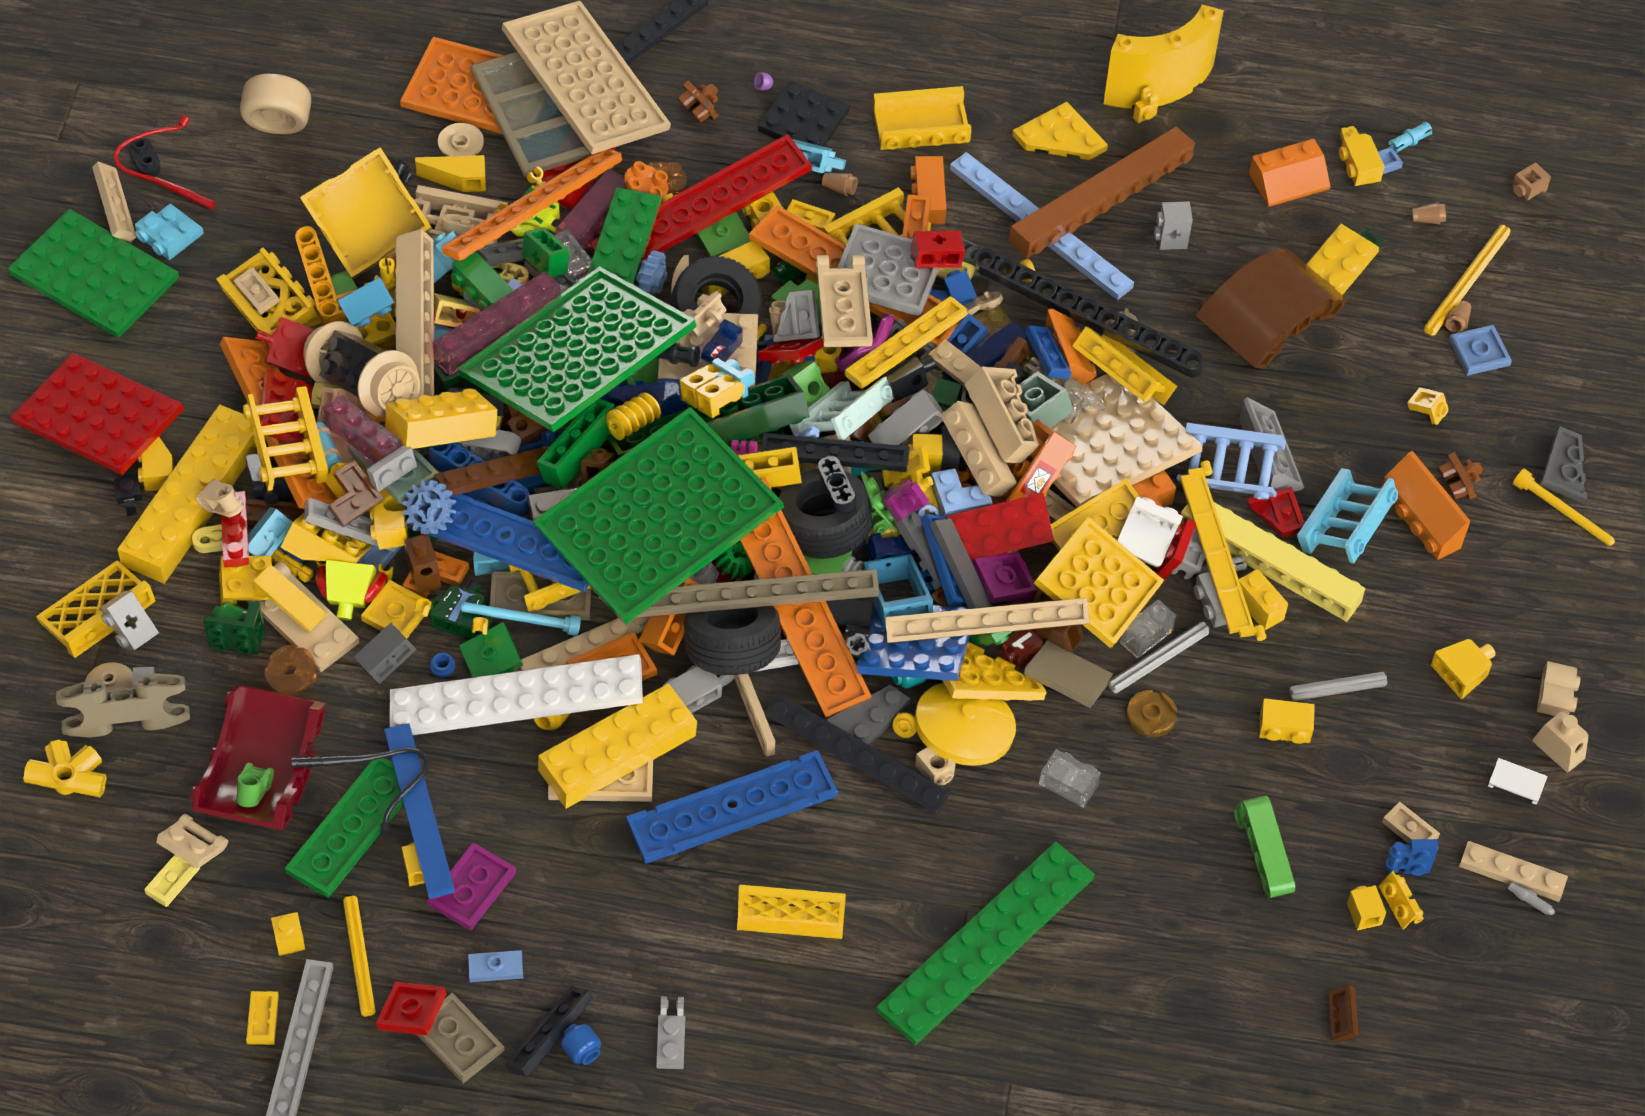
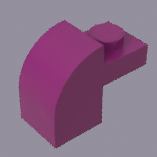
[881,479,930,521]

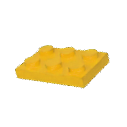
[1307,224,1379,295]

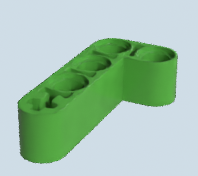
[1234,795,1295,898]

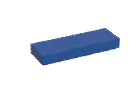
[1025,325,1072,379]

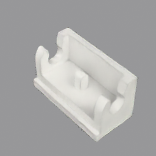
[1488,758,1547,805]

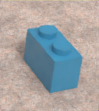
[338,277,395,328]

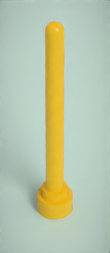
[1513,468,1615,546]

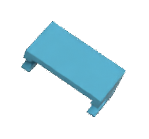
[248,507,293,556]

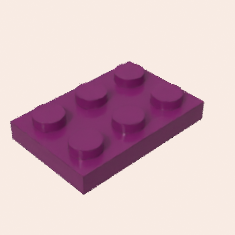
[427,843,517,931]

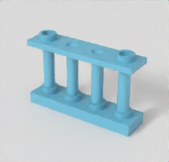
[1297,468,1398,563]

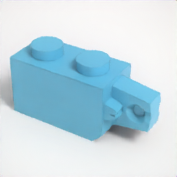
[792,139,846,173]

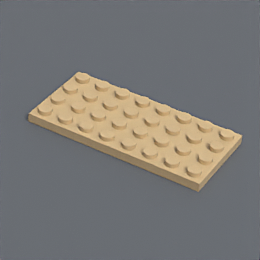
[502,1,671,154]

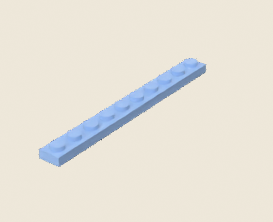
[950,152,1134,300]

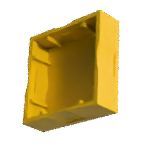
[300,148,432,279]

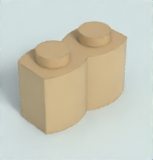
[1537,661,1580,716]

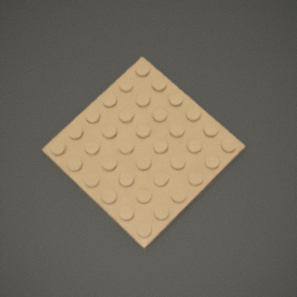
[1052,374,1202,508]

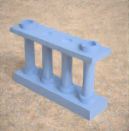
[1177,423,1286,500]

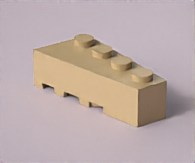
[964,367,1039,463]

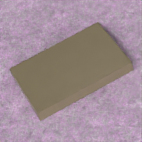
[1024,640,1113,708]
[416,993,505,1083]

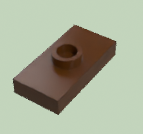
[1328,984,1359,1043]

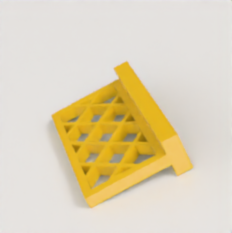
[36,560,156,658]
[737,885,846,939]

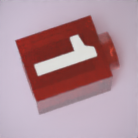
[1002,629,1043,670]

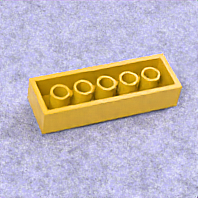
[538,683,697,809]

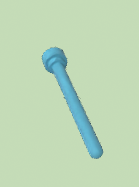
[460,602,581,636]

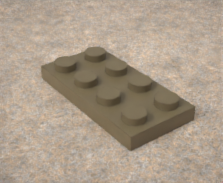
[490,571,591,620]

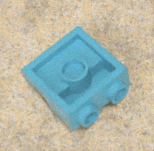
[135,203,204,260]

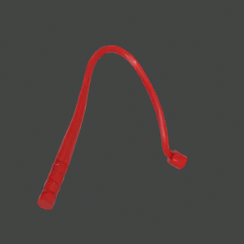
[114,115,216,210]

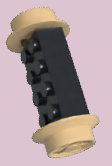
[304,321,420,417]

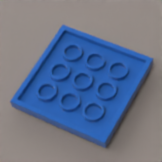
[857,605,970,681]

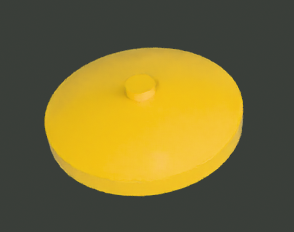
[914,683,1016,766]

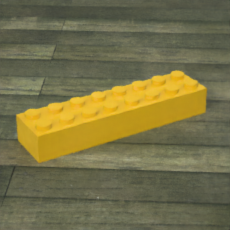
[118,404,265,584]

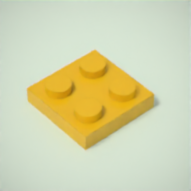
[361,580,424,639]

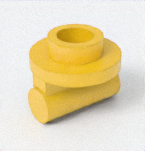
[893,712,917,738]

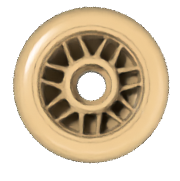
[240,74,311,134]

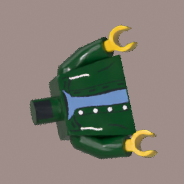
[414,580,492,640]

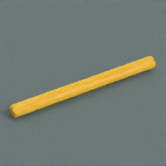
[1424,225,1510,336]

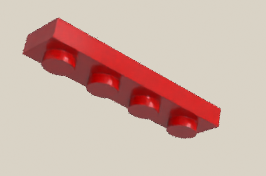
[221,491,250,568]

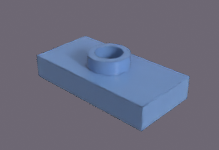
[468,950,523,982]

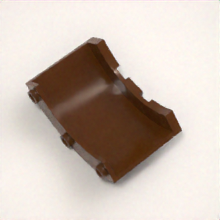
[1195,249,1348,369]

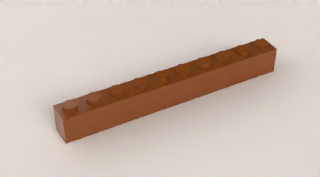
[1008,127,1195,258]

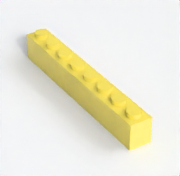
[1179,503,1366,622]

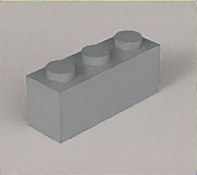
[868,389,944,446]

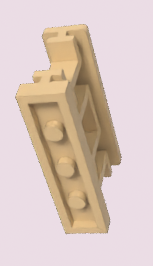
[414,185,508,245]

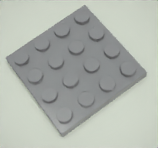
[837,223,939,317]

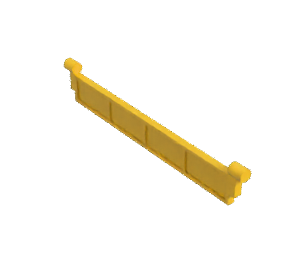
[1180,461,1267,641]

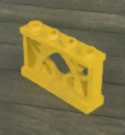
[216,248,318,345]

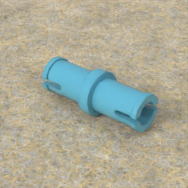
[1388,122,1432,153]

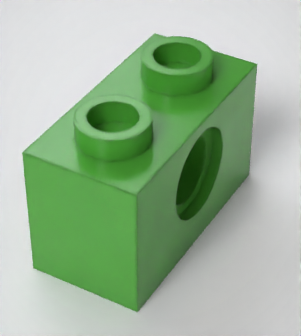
[780,360,830,408]

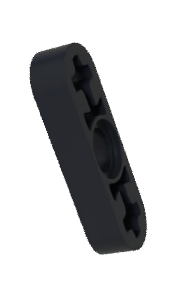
[818,456,856,513]

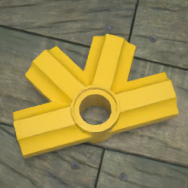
[23,740,107,797]

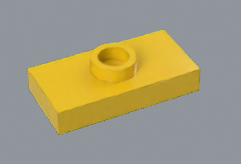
[246,991,279,1045]

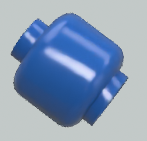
[561,1024,601,1065]

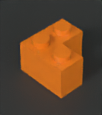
[1132,470,1176,508]

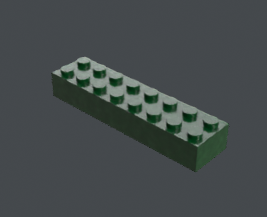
[607,374,810,460]

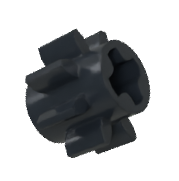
[391,158,412,184]

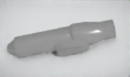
[1508,882,1555,915]

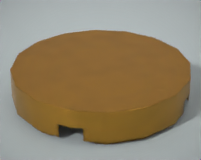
[1126,690,1177,737]

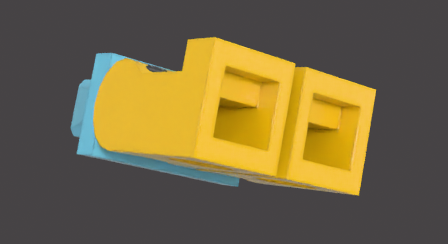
[680,358,755,418]

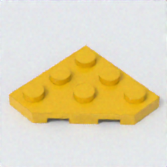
[1012,102,1108,160]

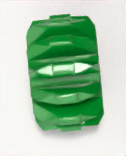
[714,541,753,580]

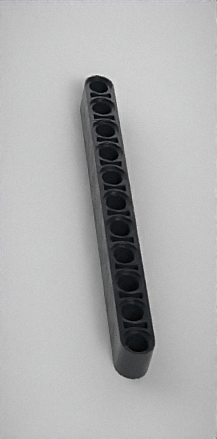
[974,248,1204,378]

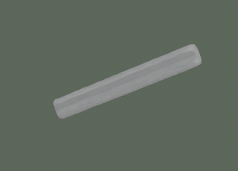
[1289,672,1387,701]

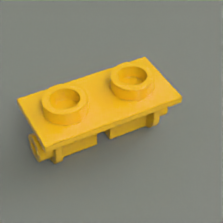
[1379,871,1424,929]

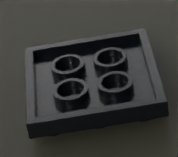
[758,80,850,147]

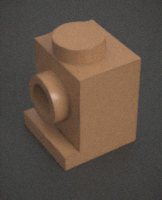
[1512,162,1551,200]

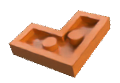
[402,551,469,598]

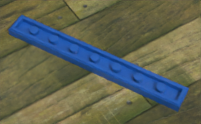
[384,723,455,899]

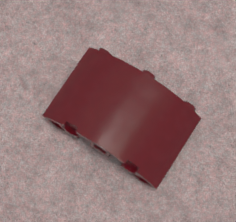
[190,684,326,830]

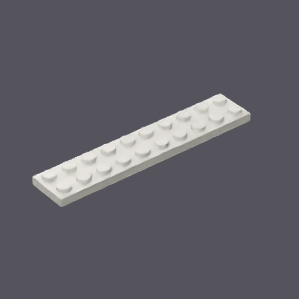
[390,654,643,735]

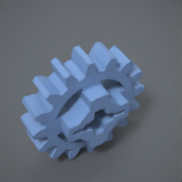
[636,251,668,297]
[402,480,456,534]

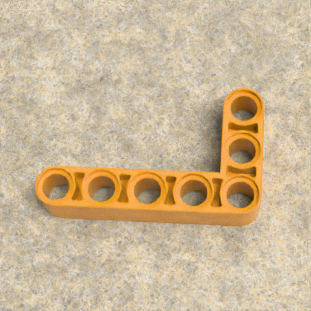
[295,226,379,325]

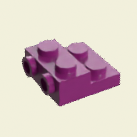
[973,551,1038,605]

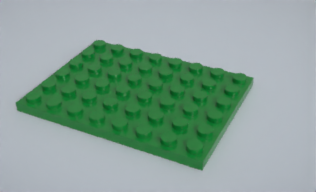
[457,266,697,432]
[533,407,784,625]

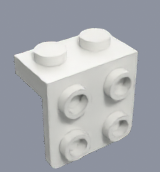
[1118,497,1183,567]

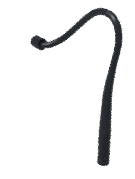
[292,748,429,836]

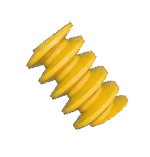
[606,393,661,440]

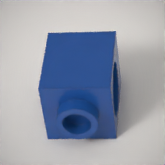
[943,270,976,306]

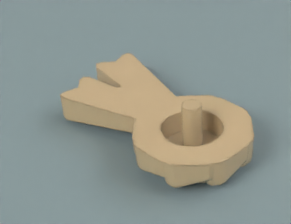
[964,291,1003,316]

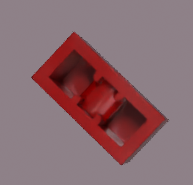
[911,231,965,268]

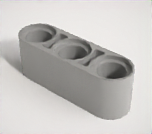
[455,429,521,461]

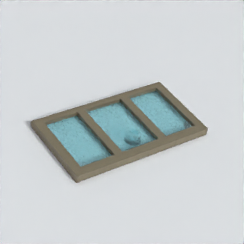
[470,52,592,177]

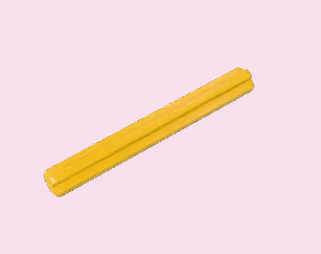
[343,896,375,1017]

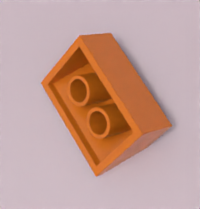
[1249,139,1330,207]
[1045,309,1097,385]

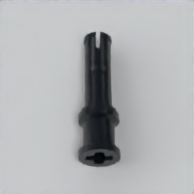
[655,343,701,367]

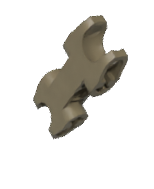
[56,673,190,737]

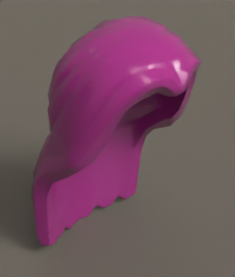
[835,313,894,374]

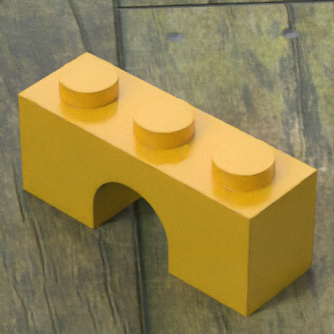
[369,489,409,550]

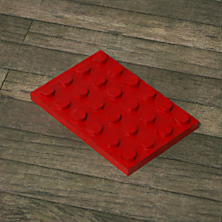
[11,353,184,475]

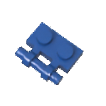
[1385,839,1439,876]

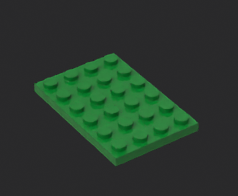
[8,209,179,339]

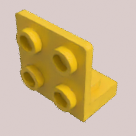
[219,556,272,606]

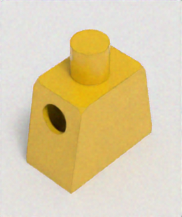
[1431,639,1495,699]

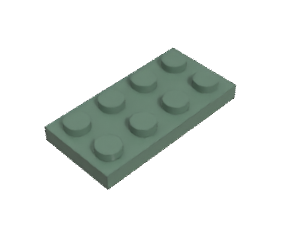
[347,425,439,504]

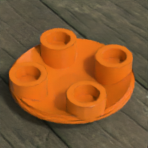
[624,161,668,199]

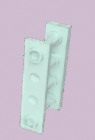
[790,377,894,440]

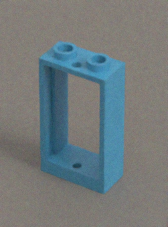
[863,554,933,629]

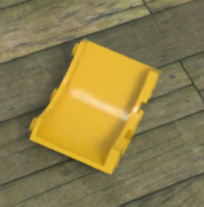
[1103,5,1224,108]

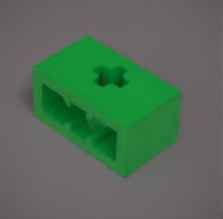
[522,227,570,279]

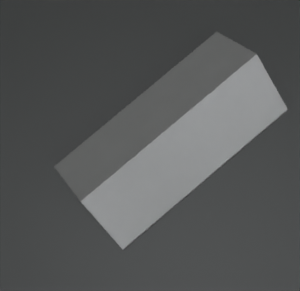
[1239,397,1304,492]

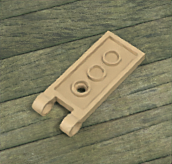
[816,255,873,347]
[245,561,359,672]

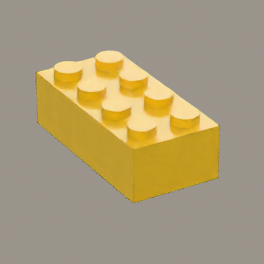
[385,389,497,449]

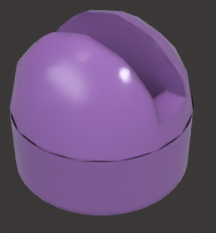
[754,72,773,91]

